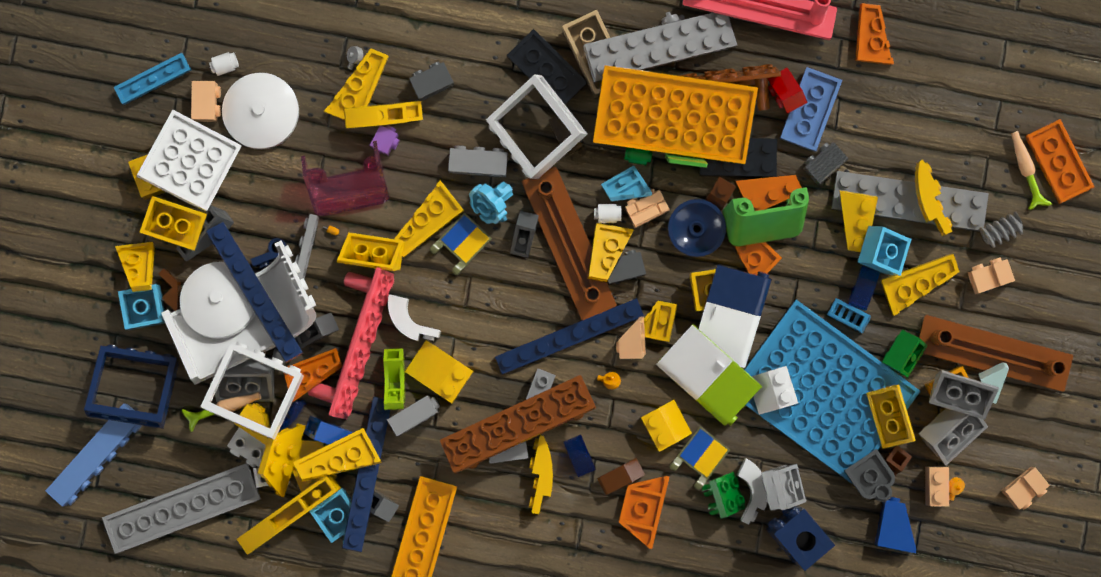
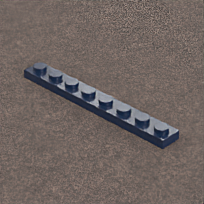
[206,222,303,363]
[495,298,644,374]
[342,397,391,553]

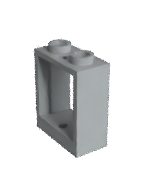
[387,396,440,436]

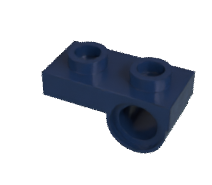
[250,238,287,269]

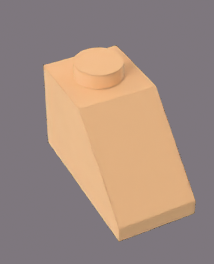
[616,317,646,359]

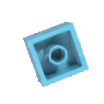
[858,226,911,276]
[118,284,165,330]
[309,488,352,543]

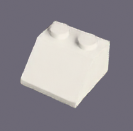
[752,366,798,415]

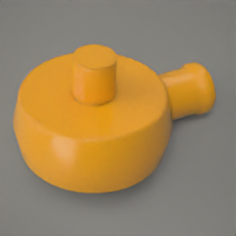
[597,372,621,390]
[949,477,965,501]

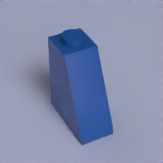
[304,415,354,445]
[874,497,916,553]

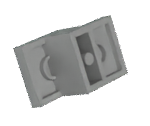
[761,464,806,510]

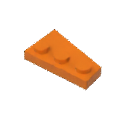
[855,3,894,65]
[735,175,801,211]
[284,348,343,402]

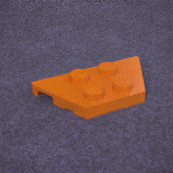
[619,476,669,549]

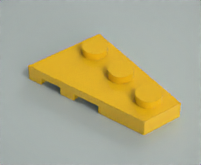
[839,190,878,252]
[588,223,634,282]

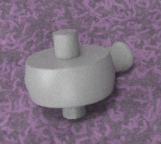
[661,12,684,25]
[347,46,363,70]

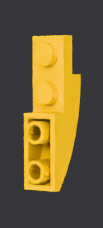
[344,101,423,128]
[915,160,952,236]
[529,435,553,514]

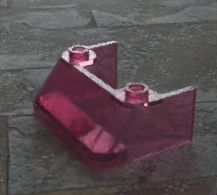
[301,140,389,216]

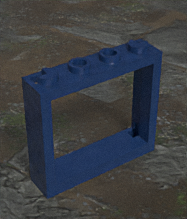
[84,345,179,429]

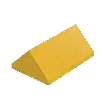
[337,232,404,271]
[866,384,916,449]

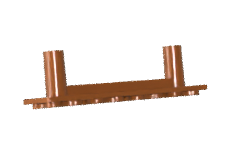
[677,64,781,111]
[522,167,617,321]
[919,315,1073,392]
[440,375,596,474]

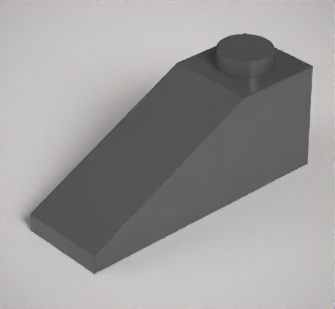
[176,205,234,261]

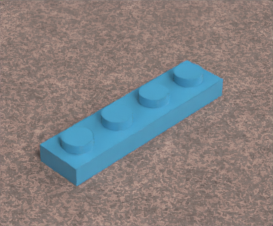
[114,53,192,105]

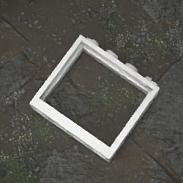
[486,74,587,179]
[201,342,304,440]

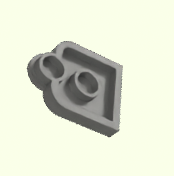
[844,449,895,502]

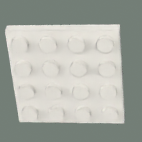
[137,110,242,212]

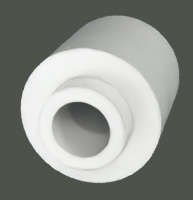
[209,52,239,76]
[594,204,621,223]

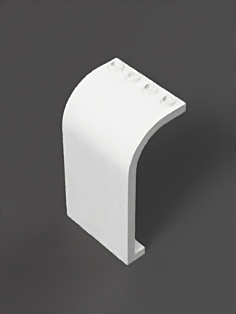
[161,240,316,385]

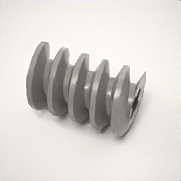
[980,212,1023,248]

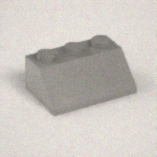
[212,358,274,402]
[919,408,988,465]

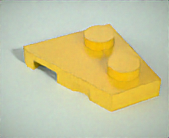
[644,301,677,342]

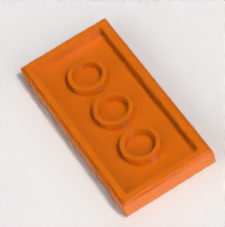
[1025,119,1094,204]

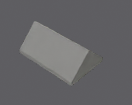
[929,370,999,420]

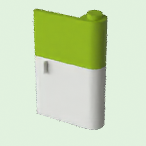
[656,324,762,426]

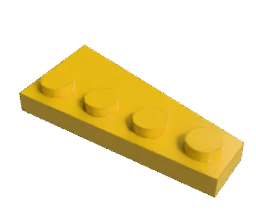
[394,180,464,257]
[880,254,959,316]

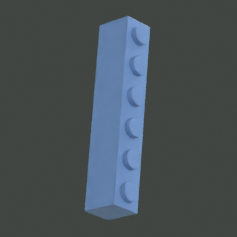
[45,404,142,506]

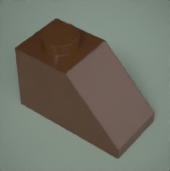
[706,177,736,211]

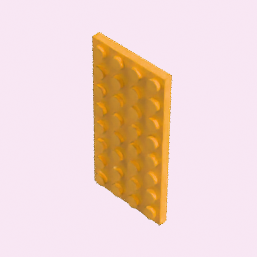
[593,65,758,164]

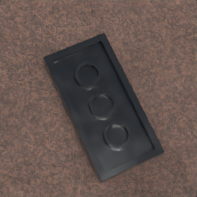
[507,29,587,105]
[700,138,777,177]

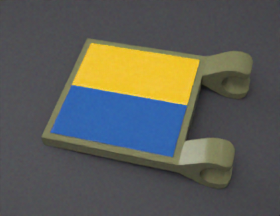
[430,212,492,276]
[669,426,730,490]

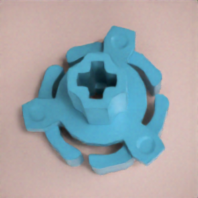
[469,181,513,224]

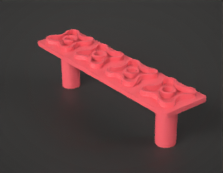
[682,0,837,40]
[308,267,394,420]

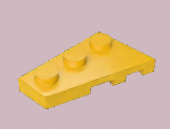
[115,242,155,292]

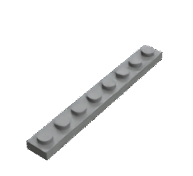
[272,214,319,365]

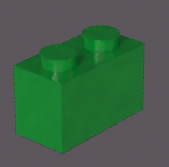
[882,330,928,378]

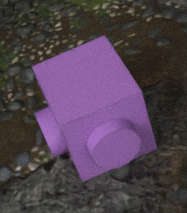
[370,125,400,156]

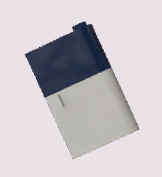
[698,264,772,368]

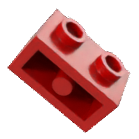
[768,68,808,114]

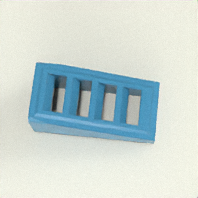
[827,298,871,333]

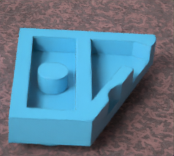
[601,166,652,201]

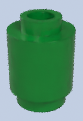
[624,147,653,166]

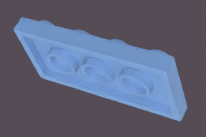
[780,67,842,152]

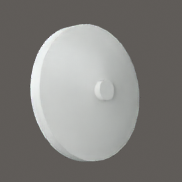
[222,73,299,149]
[180,262,255,339]

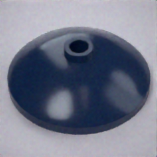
[668,199,726,257]

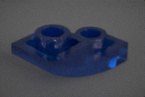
[848,266,880,311]
[278,399,307,433]

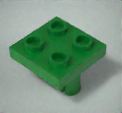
[702,472,746,518]

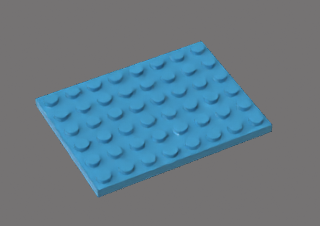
[744,300,920,484]

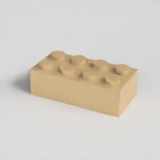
[562,10,610,98]

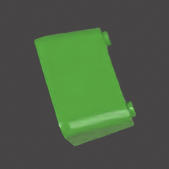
[722,187,809,246]

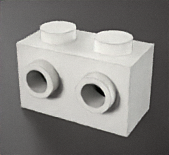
[227,427,266,468]

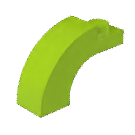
[383,348,405,410]

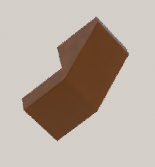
[158,268,181,311]
[884,445,912,476]
[597,458,645,495]

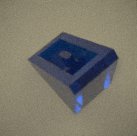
[564,434,596,477]

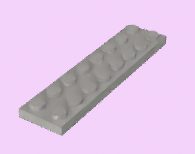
[583,13,737,83]
[831,171,989,231]
[102,463,261,554]

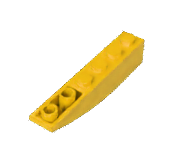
[237,475,341,555]

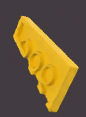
[324,49,389,120]
[293,428,381,481]

